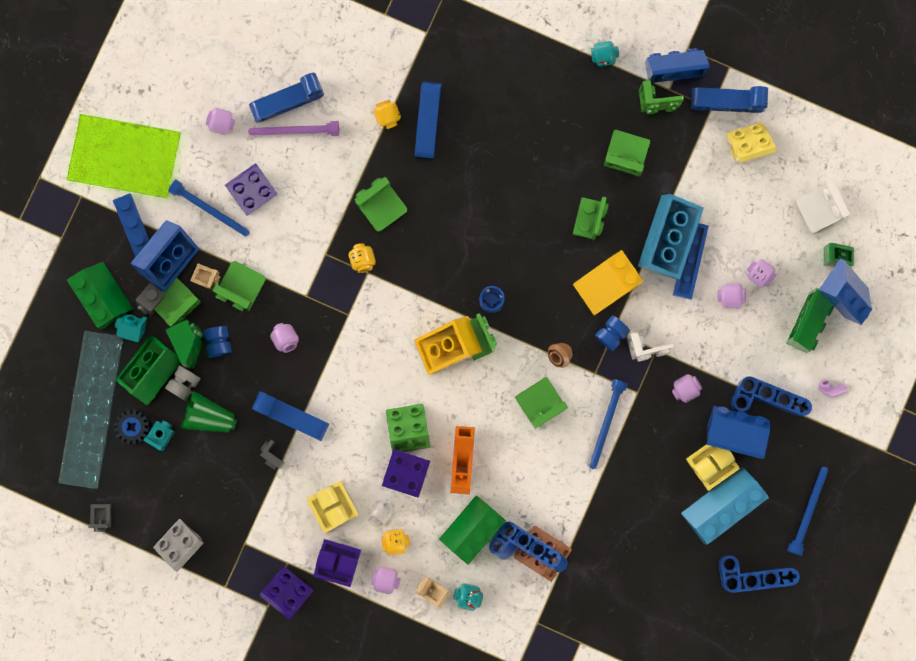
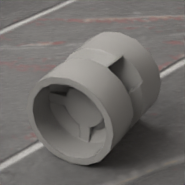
[165,365,201,401]

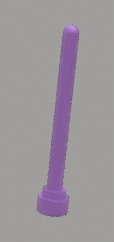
[248,121,339,136]

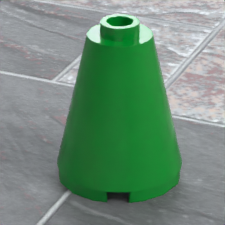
[181,391,237,433]

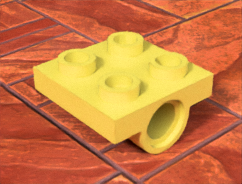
[727,122,776,163]
[686,444,740,491]
[306,481,359,533]

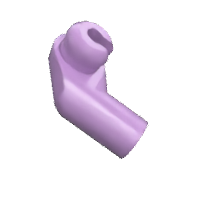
[819,380,848,397]

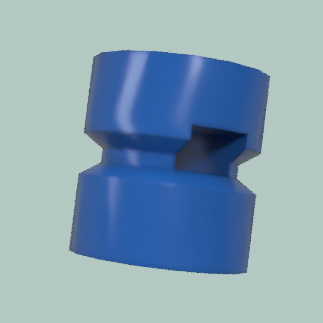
[479,286,505,314]
[595,315,631,351]
[203,326,232,358]

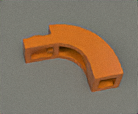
[450,426,475,495]

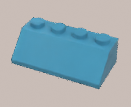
[637,194,704,280]
[681,467,769,545]

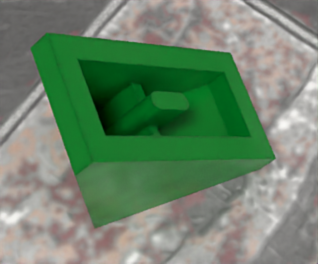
[824,243,854,266]

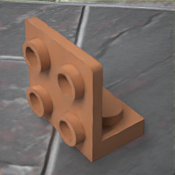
[514,526,572,582]

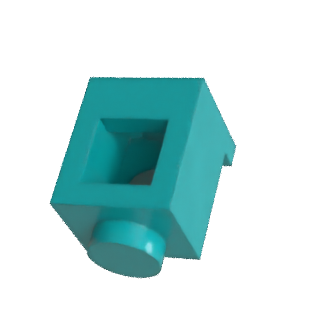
[115,314,147,342]
[144,420,175,451]

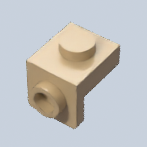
[190,263,221,290]
[416,577,451,608]

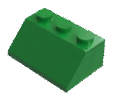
[67,262,134,330]
[786,288,834,353]
[166,320,204,370]
[115,335,181,405]
[439,495,506,565]

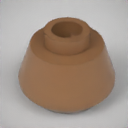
[548,343,573,368]

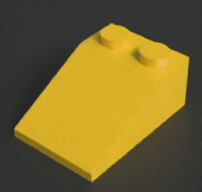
[573,250,644,316]
[414,316,483,375]

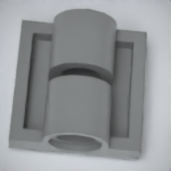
[153,519,203,572]

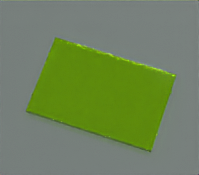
[67,114,181,199]

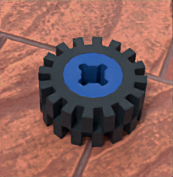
[114,410,151,445]

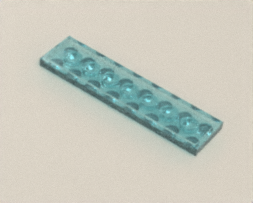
[58,331,123,489]

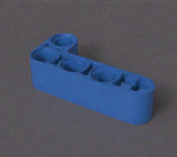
[249,72,324,123]
[415,81,442,159]
[691,86,768,113]
[731,376,812,417]
[251,391,329,441]
[489,521,568,572]
[719,555,800,593]

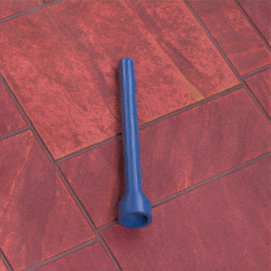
[168,179,250,236]
[589,379,628,469]
[787,466,828,556]

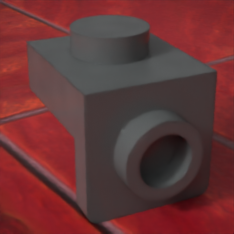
[136,283,166,316]
[260,439,285,470]
[88,504,112,532]

